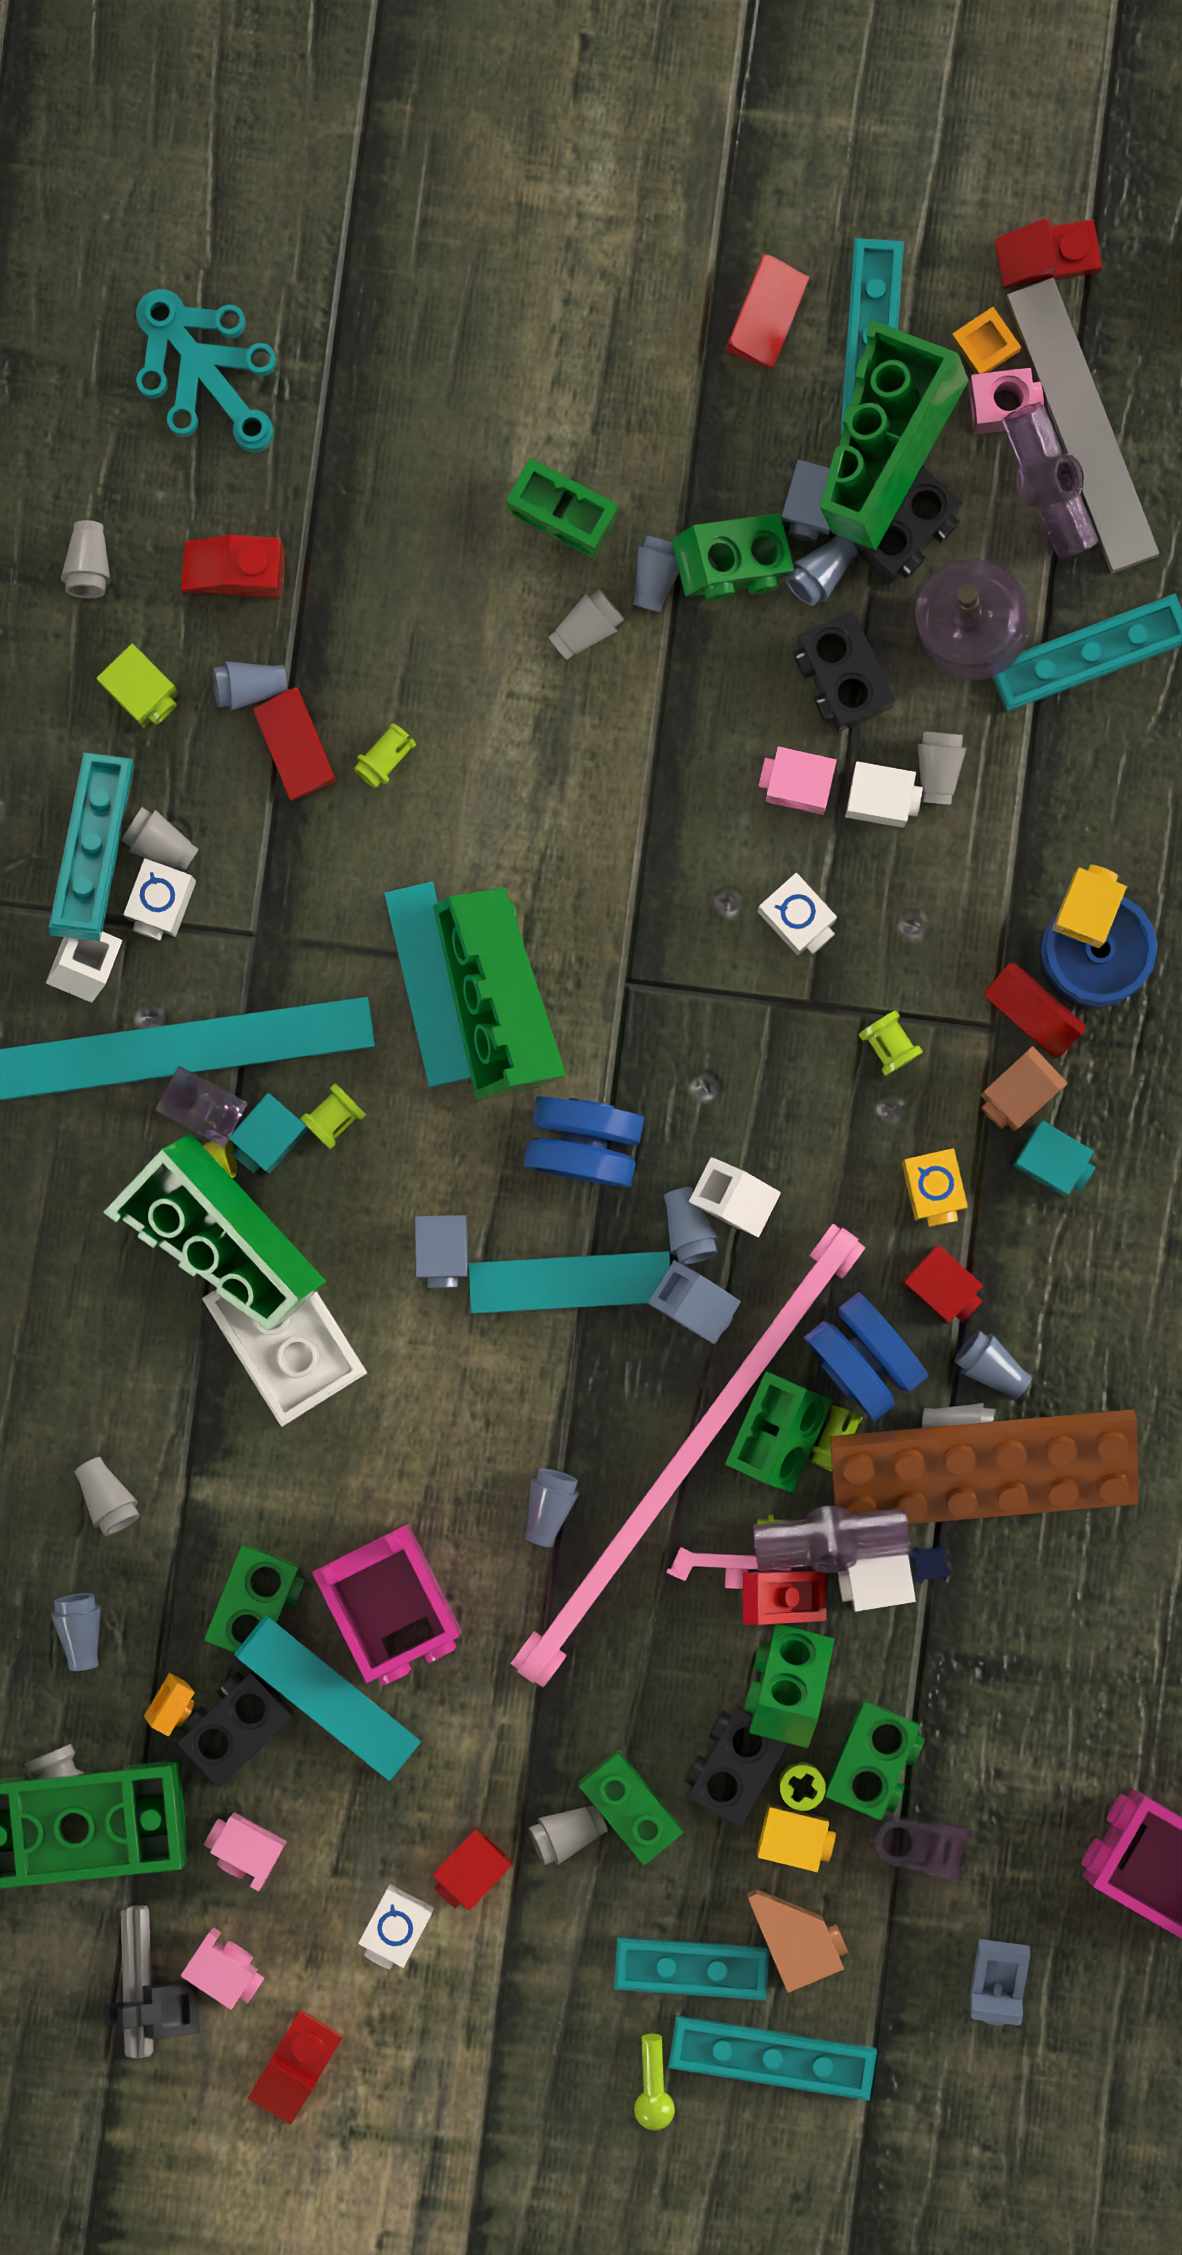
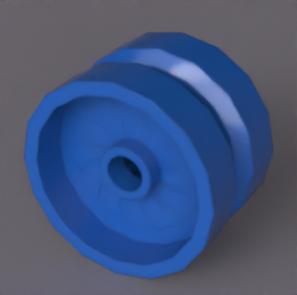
[1039,896,1158,1009]
[523,1096,644,1188]
[803,1292,929,1422]

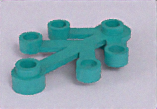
[136,289,276,453]

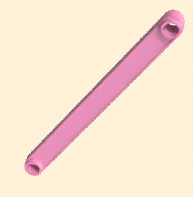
[510,1224,865,1688]

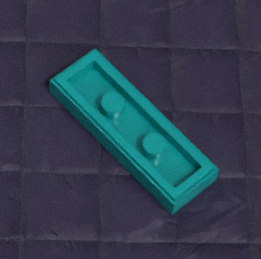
[614,1936,769,2000]

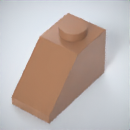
[980,1046,1068,1131]
[746,1888,848,1993]

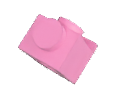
[204,1812,287,1891]
[181,1927,264,2010]

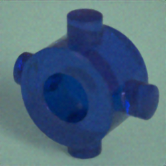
[910,1543,951,1584]

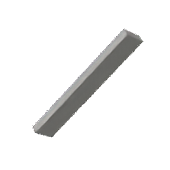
[1006,277,1160,574]

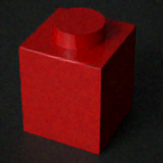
[901,1245,984,1324]
[432,1826,513,1911]

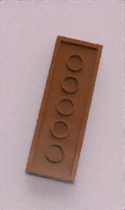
[830,1409,1138,1531]

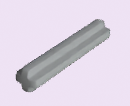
[121,1905,154,2058]

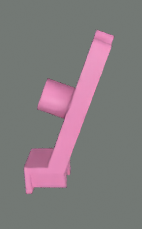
[666,1547,791,1589]

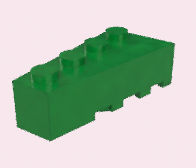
[820,320,969,550]
[433,887,566,1101]
[103,1133,326,1330]

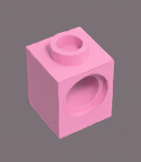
[967,368,1044,435]
[758,746,837,815]

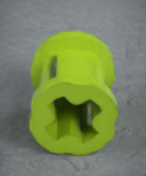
[858,1010,923,1076]
[300,1083,366,1149]
[778,1761,826,1811]

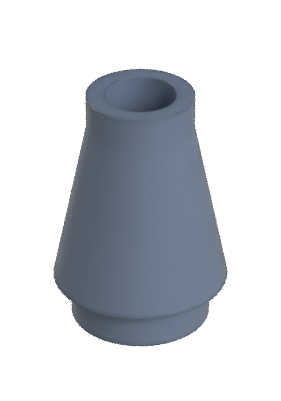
[632,535,679,612]
[786,535,859,606]
[213,661,287,711]
[663,1187,719,1265]
[954,1330,1032,1400]
[524,1468,579,1547]
[51,1593,101,1671]

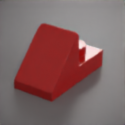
[994,218,1102,289]
[742,1570,826,1625]
[247,2009,344,2125]

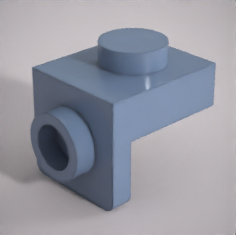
[970,1939,1030,2025]

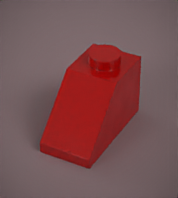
[181,535,285,599]

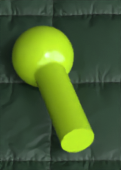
[634,2034,675,2130]

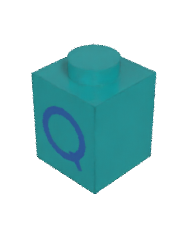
[229,1093,309,1174]
[1012,1120,1095,1197]

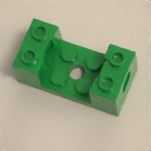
[0,1760,189,1888]

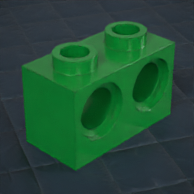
[506,458,618,560]
[671,513,794,601]
[725,1371,833,1493]
[204,1544,306,1653]
[744,1624,835,1748]
[824,1699,925,1821]
[579,1749,683,1865]

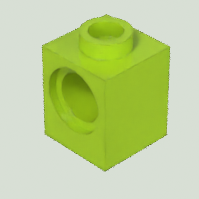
[97,643,179,728]

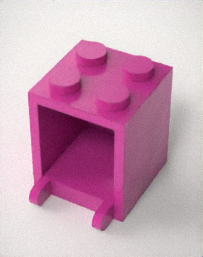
[312,1523,462,1686]
[1081,1788,1182,1939]

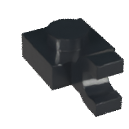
[104,1980,200,2040]

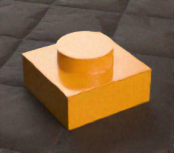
[951,307,1021,374]
[144,1672,195,1737]

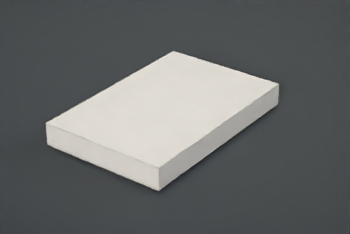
[202,1289,367,1427]

